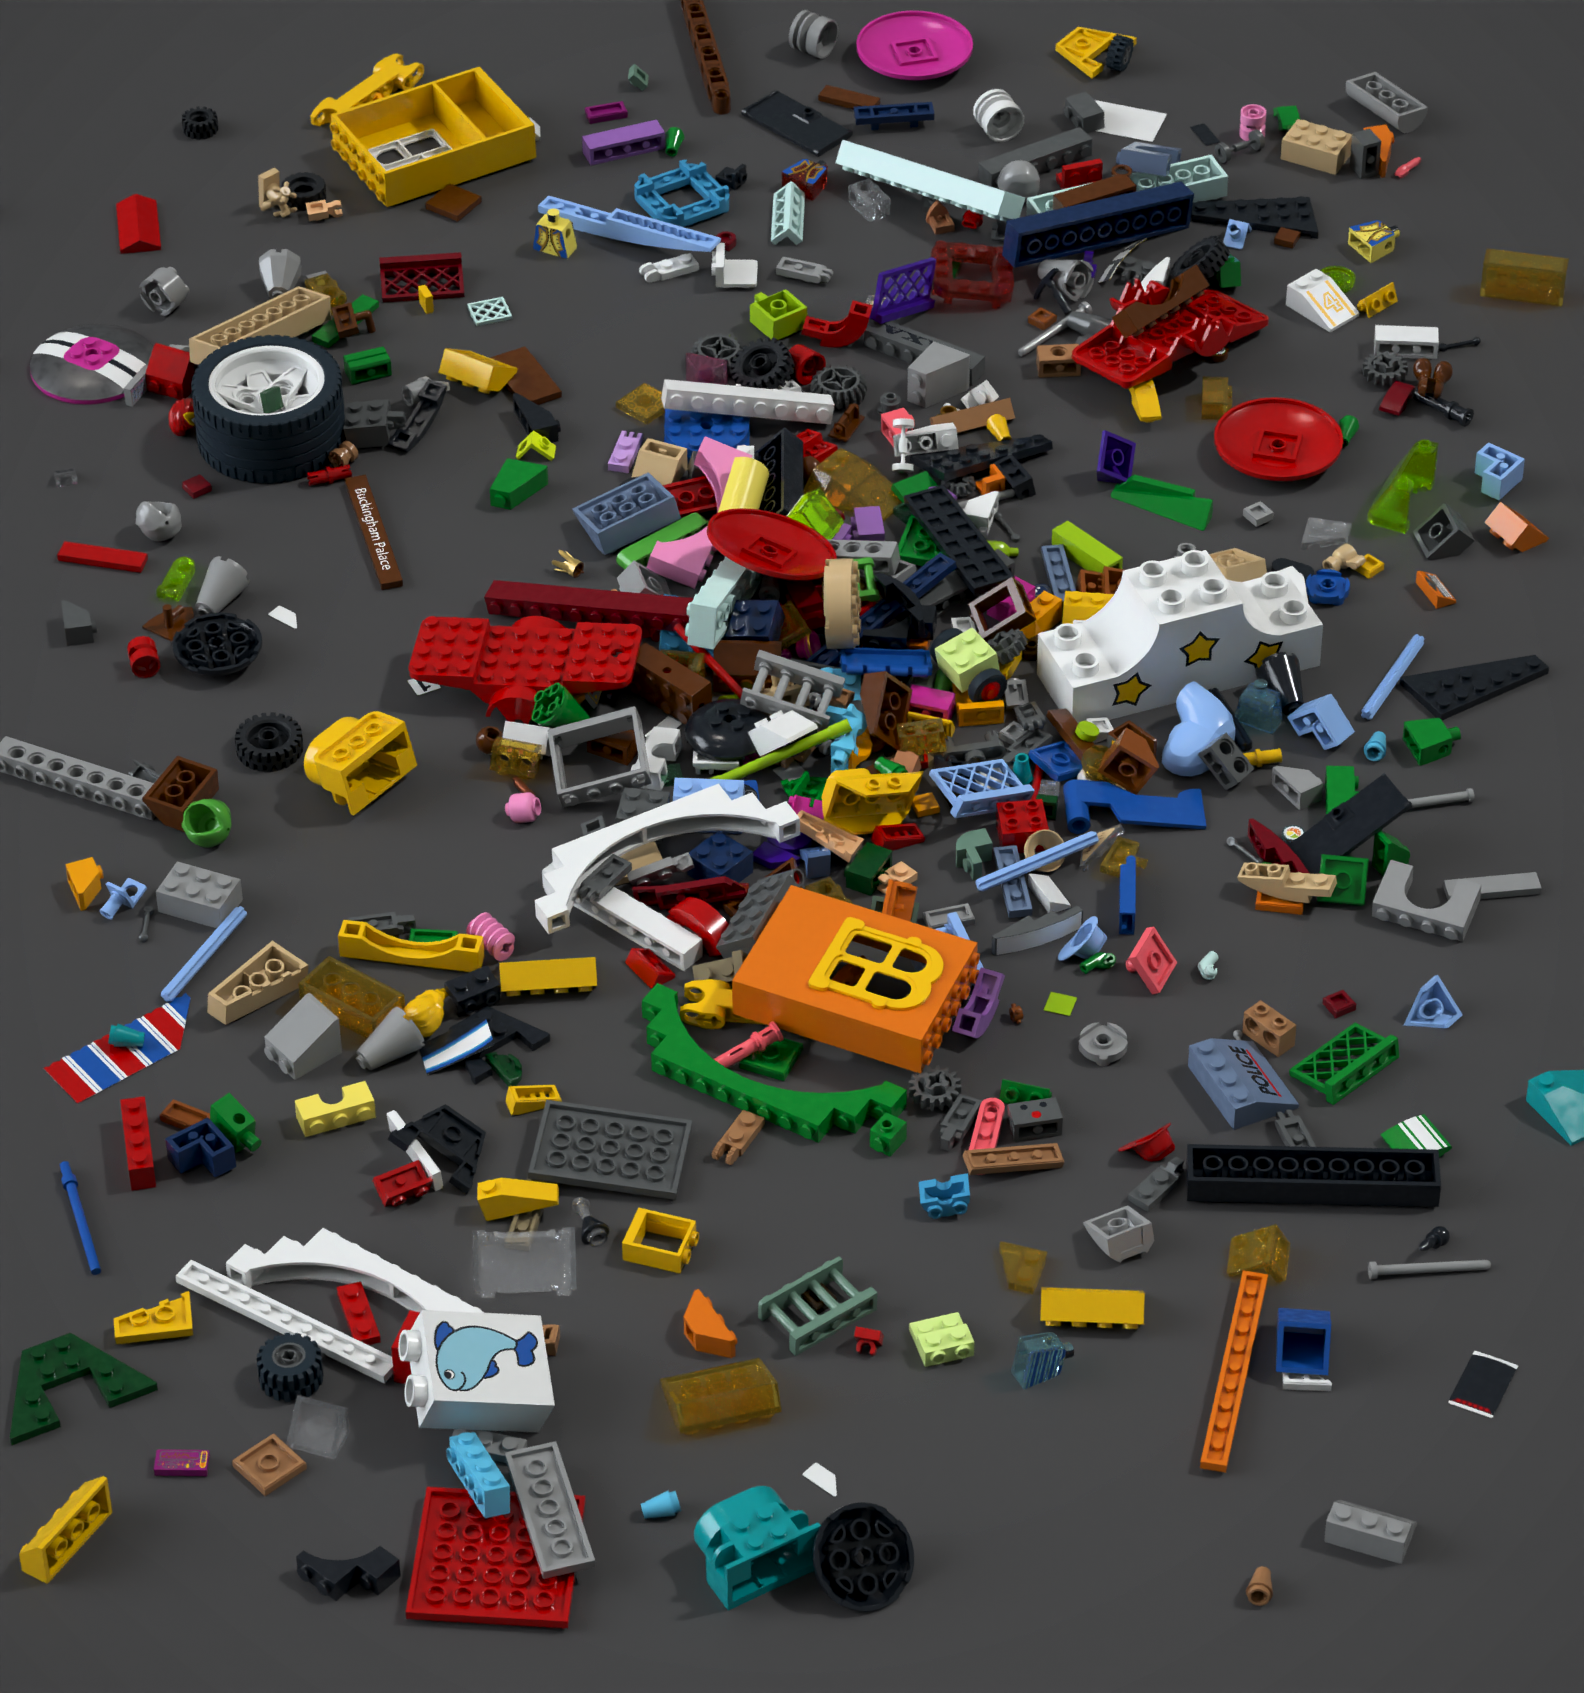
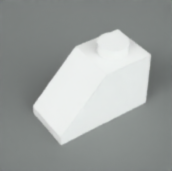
[962,491,999,533]

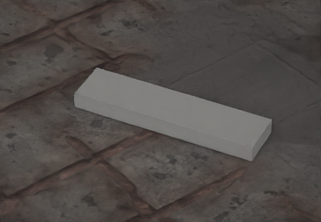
[1443,872,1542,901]

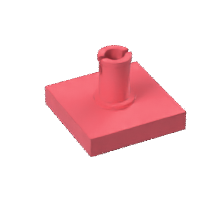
[1126,926,1177,995]

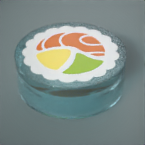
[1281,825,1305,845]

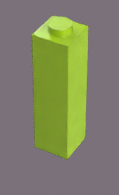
[1052,521,1123,573]

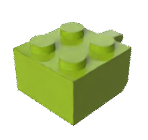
[750,289,807,340]

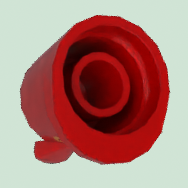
[789,344,826,385]

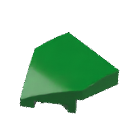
[781,771,828,808]

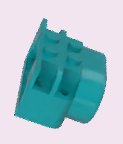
[694,1486,821,1611]

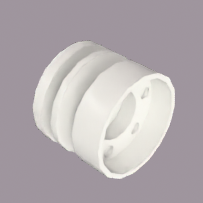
[973,89,1024,142]

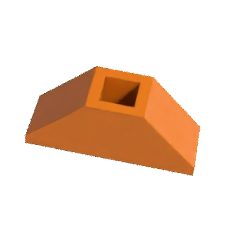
[684,1289,737,1358]

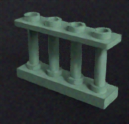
[758,1256,878,1356]

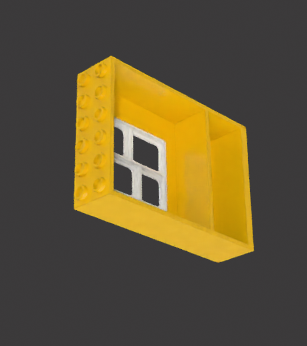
[330,66,536,207]

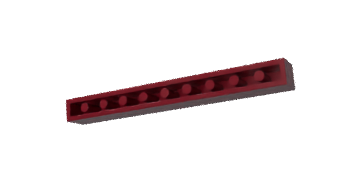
[484,580,694,631]

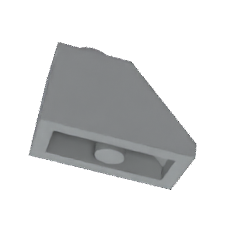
[1272,766,1323,810]

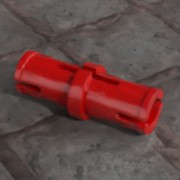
[307,464,352,486]

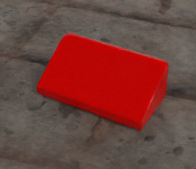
[625,948,676,989]

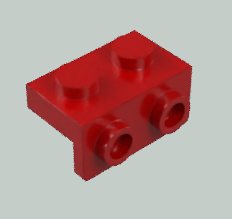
[372,1160,433,1207]

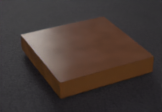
[425,184,482,222]

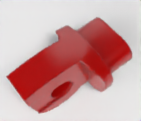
[962,210,983,229]

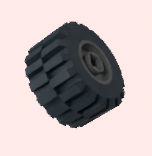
[256,1333,324,1402]

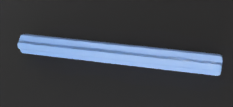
[1361,634,1424,720]
[975,831,1099,891]
[161,906,247,1002]

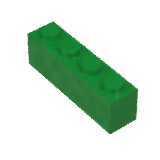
[1325,766,1359,815]

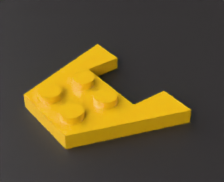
[1056,27,1137,79]

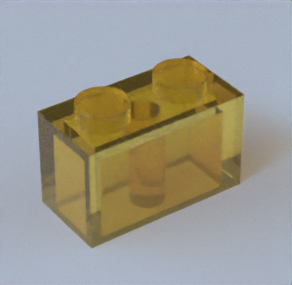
[1201,376,1232,420]

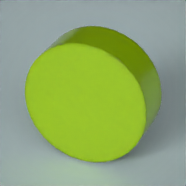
[1075,721,1099,742]

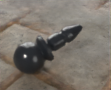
[1419,1226,1450,1251]

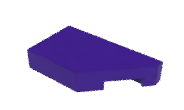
[753,841,800,869]

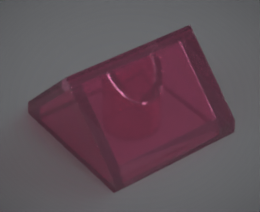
[686,353,727,385]

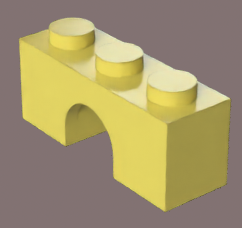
[295,1081,376,1137]

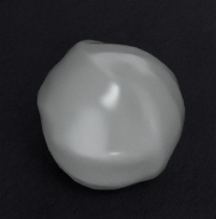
[997,160,1040,202]
[135,501,182,542]

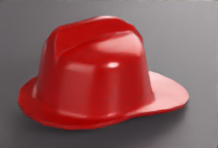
[1118,1123,1175,1161]

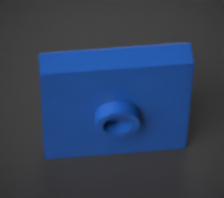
[1028,741,1093,783]

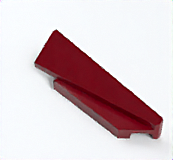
[632,876,749,910]

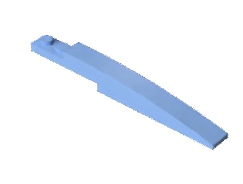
[538,196,721,252]

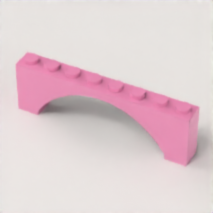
[646,437,753,589]

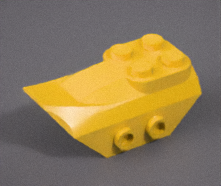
[822,768,924,835]

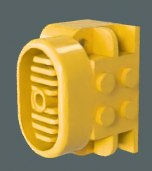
[304,711,417,816]

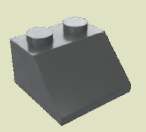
[1413,503,1475,560]

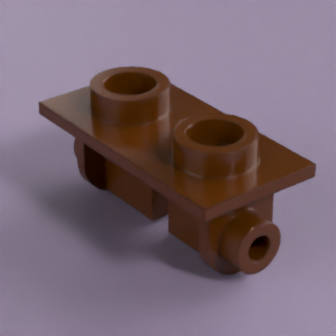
[828,403,865,442]

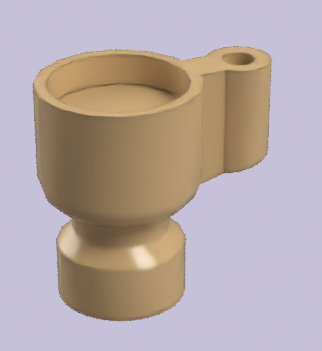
[1322,543,1366,571]

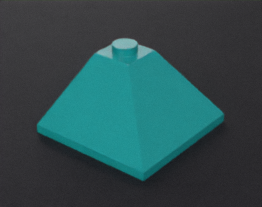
[1526,1070,1584,1146]

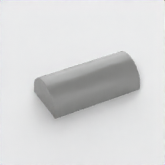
[1345,72,1428,133]

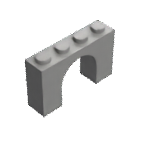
[1372,860,1481,942]

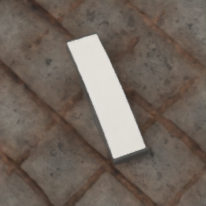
[992,906,1083,956]

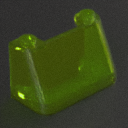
[1368,439,1439,534]

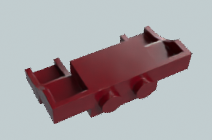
[781,577,826,631]

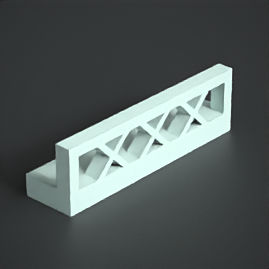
[771,181,805,245]

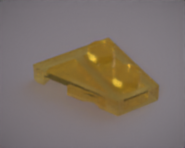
[999,1241,1048,1295]

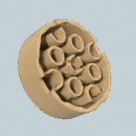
[824,558,861,649]

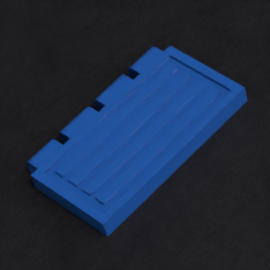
[839,648,933,677]

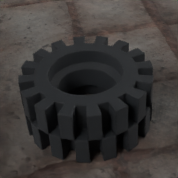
[182,106,219,140]

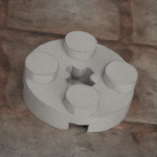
[1079,1022,1128,1066]

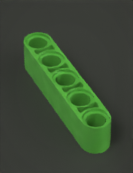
[616,512,709,570]

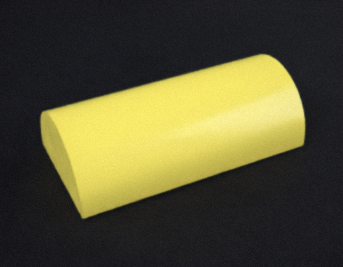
[718,457,769,512]

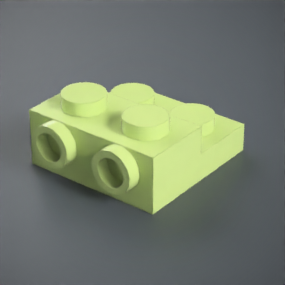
[909,1312,974,1367]

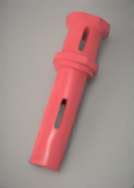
[714,1021,784,1068]

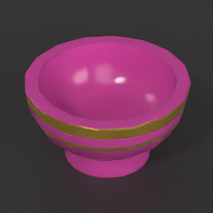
[796,630,822,659]

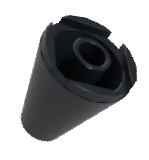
[1255,652,1304,715]

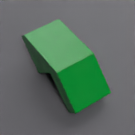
[1273,105,1301,131]

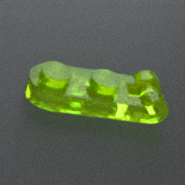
[156,556,195,601]

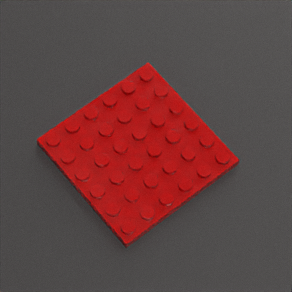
[406,1487,586,1628]

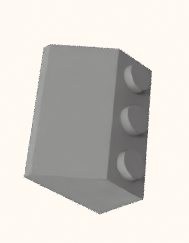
[1324,1500,1417,1564]

